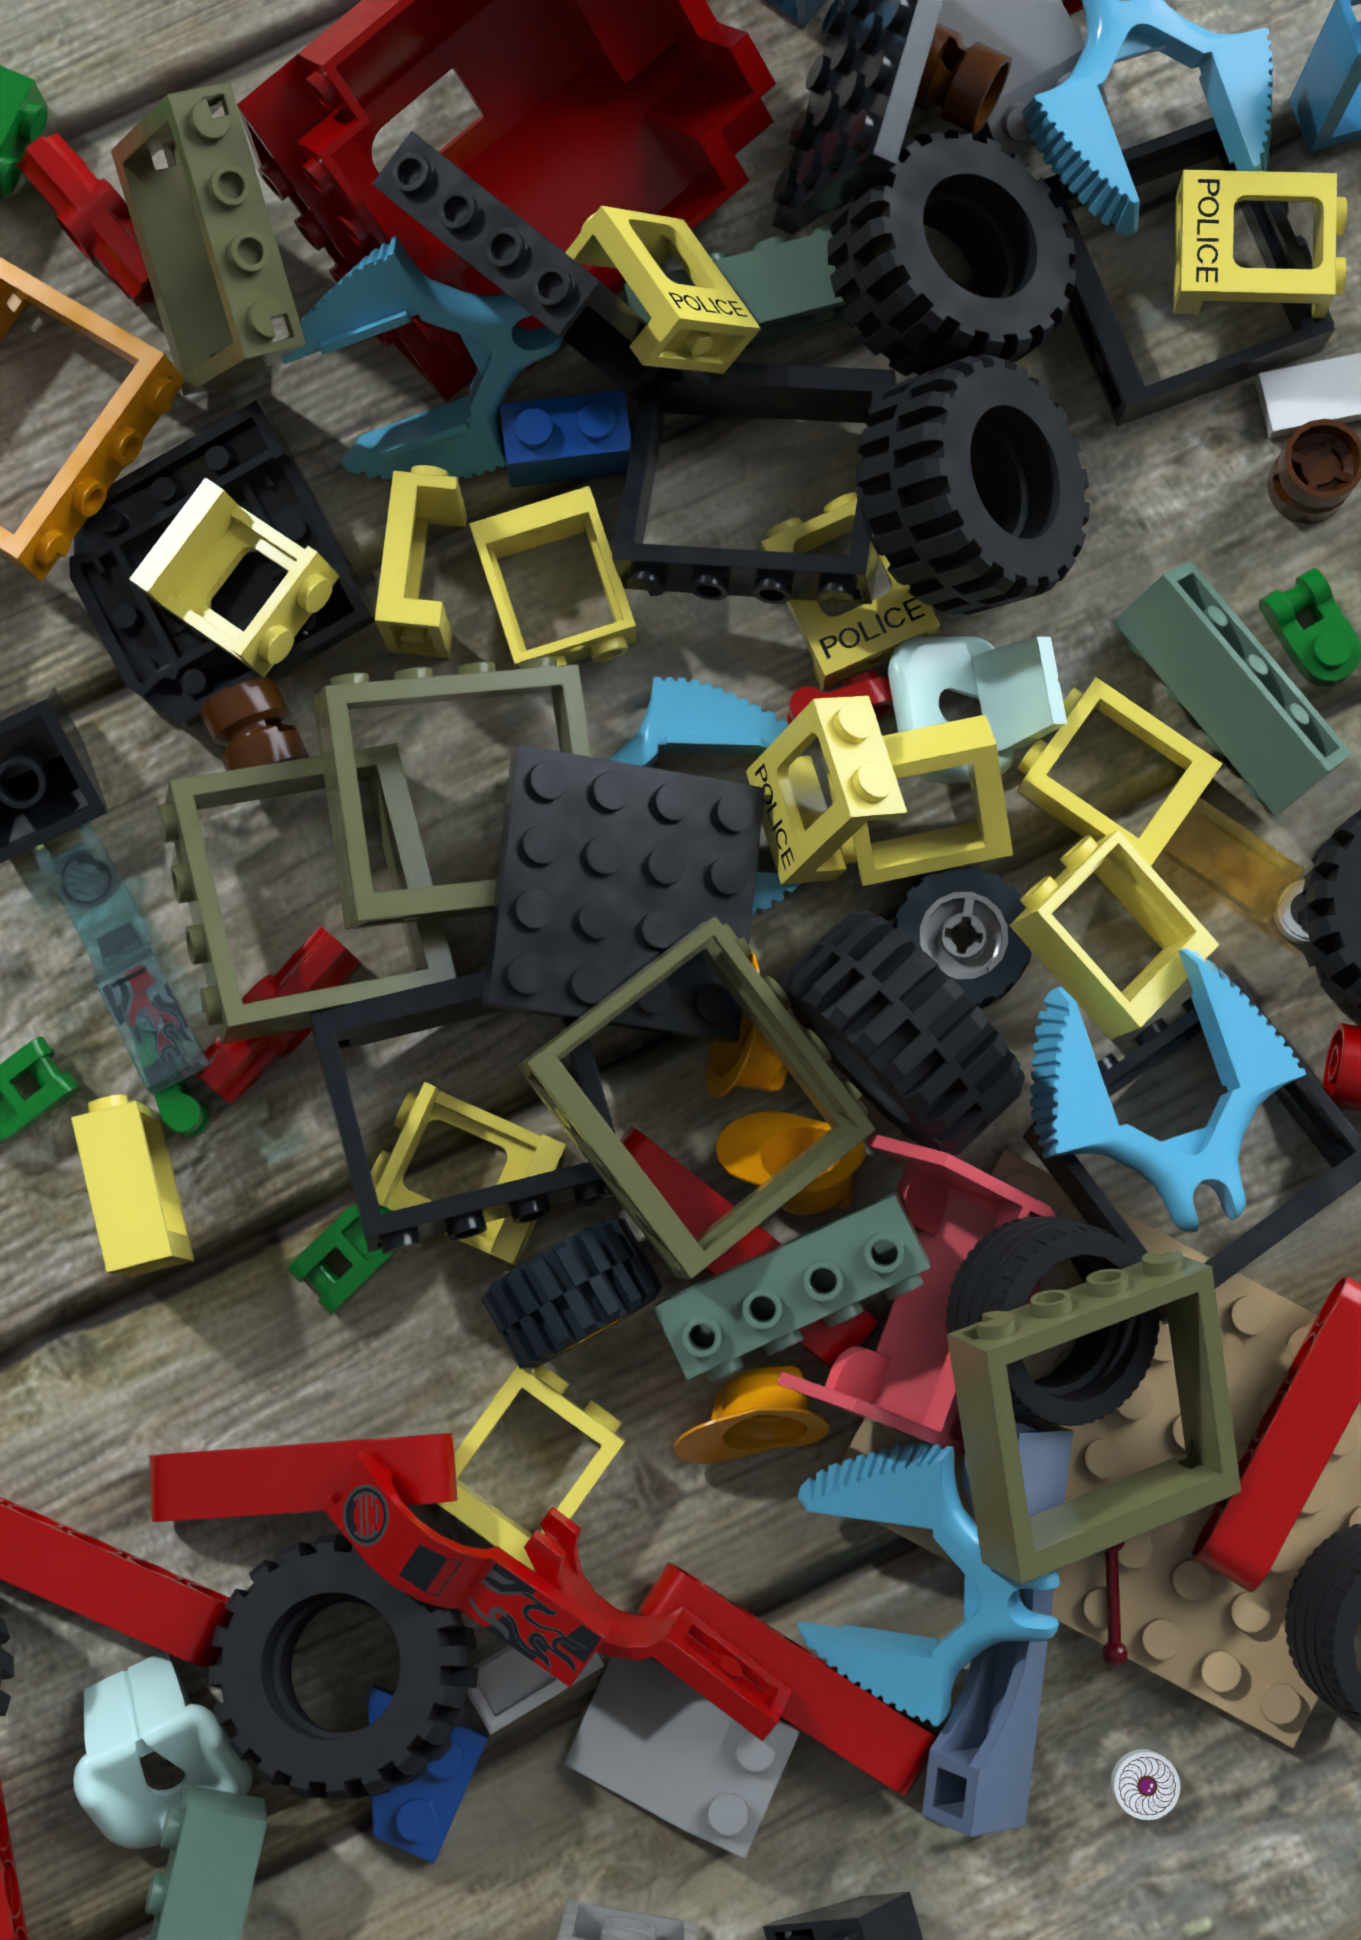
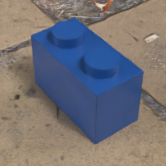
[499,389,632,488]

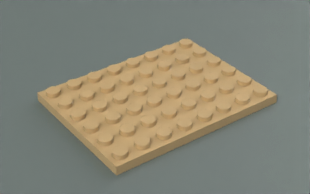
[839,1149,1361,1748]

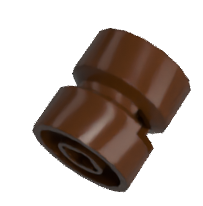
[914,22,1012,135]
[1267,419,1361,524]
[199,676,309,771]

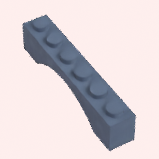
[922,1416,1073,1837]

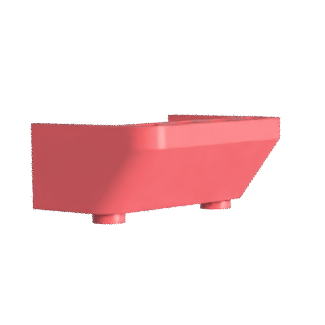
[777,1133,1056,1455]

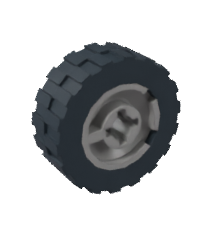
[892,866,1032,1009]

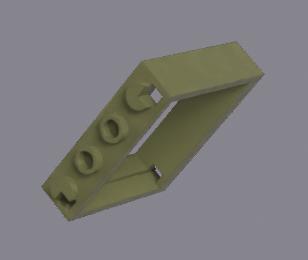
[111,82,306,396]
[313,657,592,930]
[157,743,457,1045]
[516,917,876,1279]
[947,1250,1241,1585]

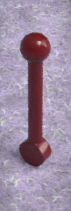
[1102,1541,1128,1667]

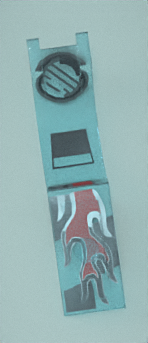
[32,821,211,1095]

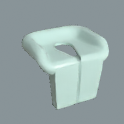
[888,636,1067,784]
[73,1651,253,1849]

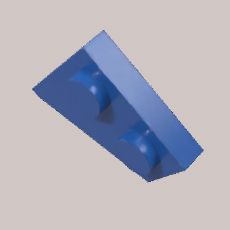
[368,1684,490,1864]

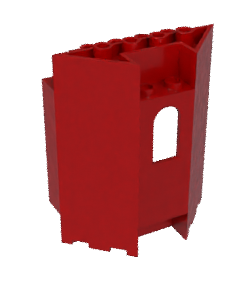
[237,0,776,402]

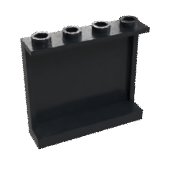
[372,131,663,400]

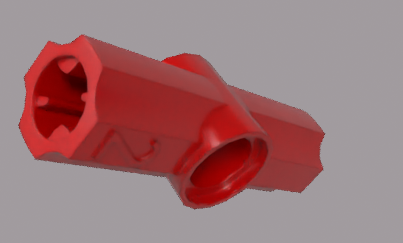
[17,133,155,307]
[191,926,362,1106]

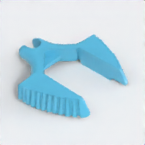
[1022,0,1273,236]
[281,236,563,480]
[607,677,801,915]
[1030,948,1306,1233]
[797,1443,1060,1726]

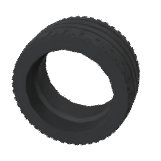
[946,1217,1160,1426]
[1285,1523,1361,1724]

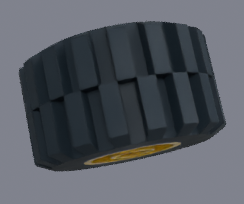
[481,1218,663,1369]

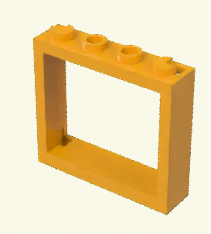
[0,257,185,583]

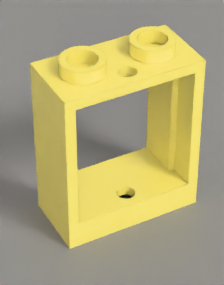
[469,486,637,669]
[1017,677,1223,866]
[827,715,1013,886]
[1009,830,1219,1040]
[71,1094,194,1277]
[437,1365,626,1571]

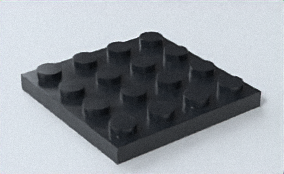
[772,0,944,235]
[482,744,765,1043]

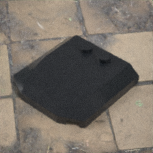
[69,400,375,728]

